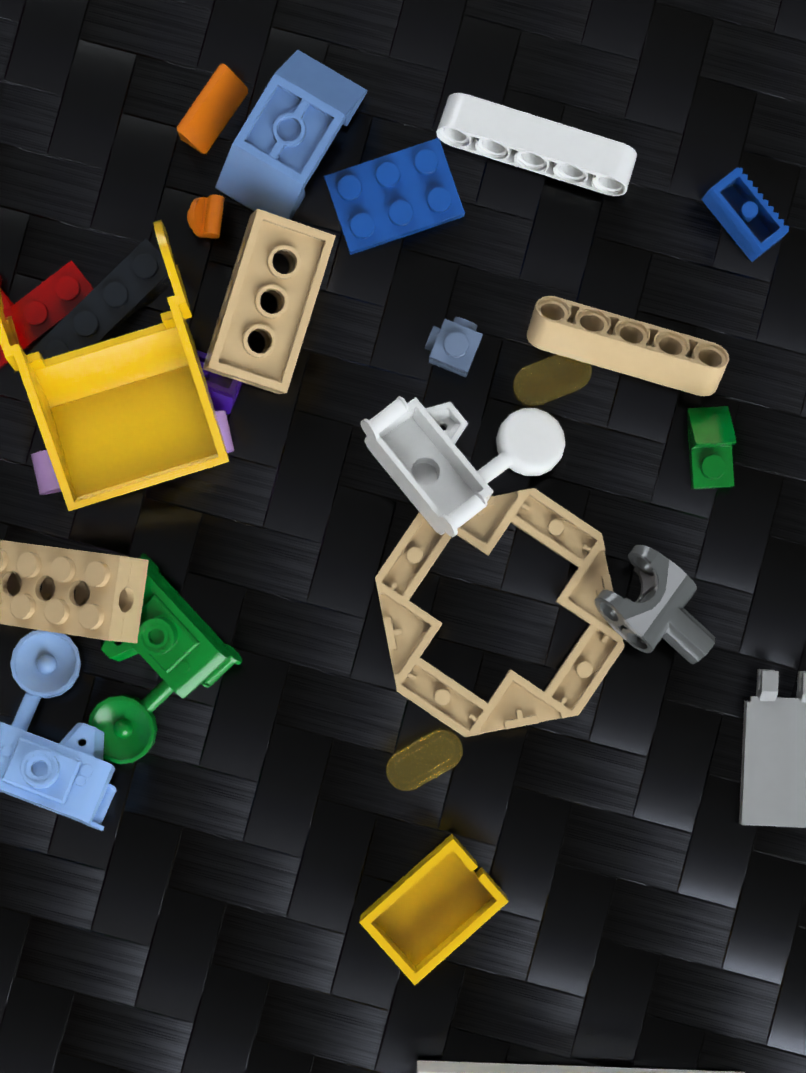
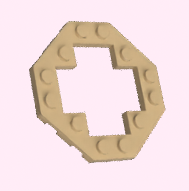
[375,488,624,737]

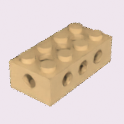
[202,209,336,394]
[0,540,149,643]

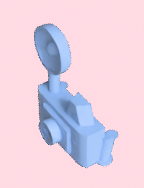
[0,630,117,831]

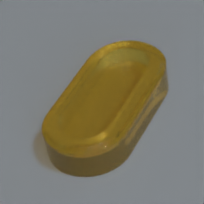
[513,355,592,407]
[386,729,463,791]

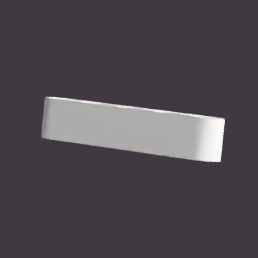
[436,93,637,196]

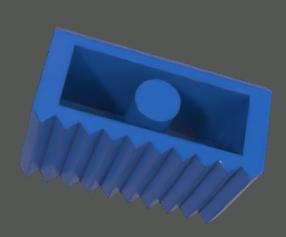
[701,167,789,262]

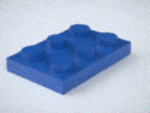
[324,138,465,255]

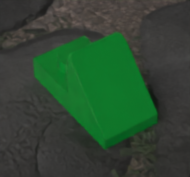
[687,406,736,490]

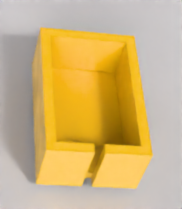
[359,834,509,985]

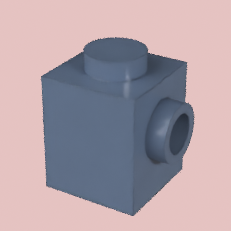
[425,317,483,378]

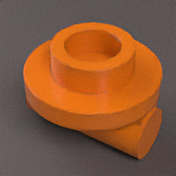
[187,194,225,239]

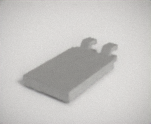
[739,669,806,828]

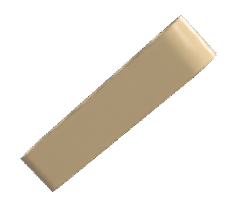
[527,296,729,396]

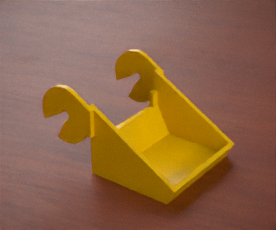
[0,220,229,511]

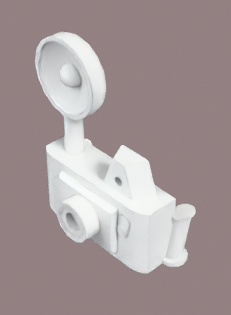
[361,396,565,537]

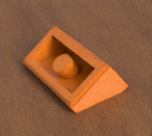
[176,63,249,154]

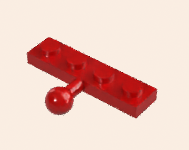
[0,260,94,369]

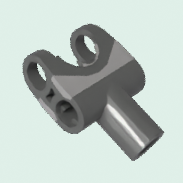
[595,545,716,664]

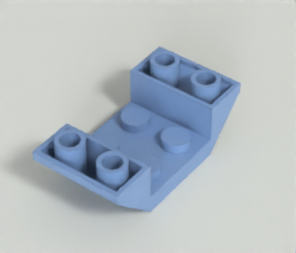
[215,50,367,220]

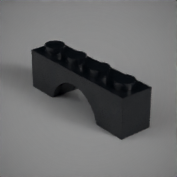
[28,238,171,359]

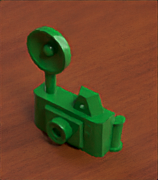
[88,554,242,764]

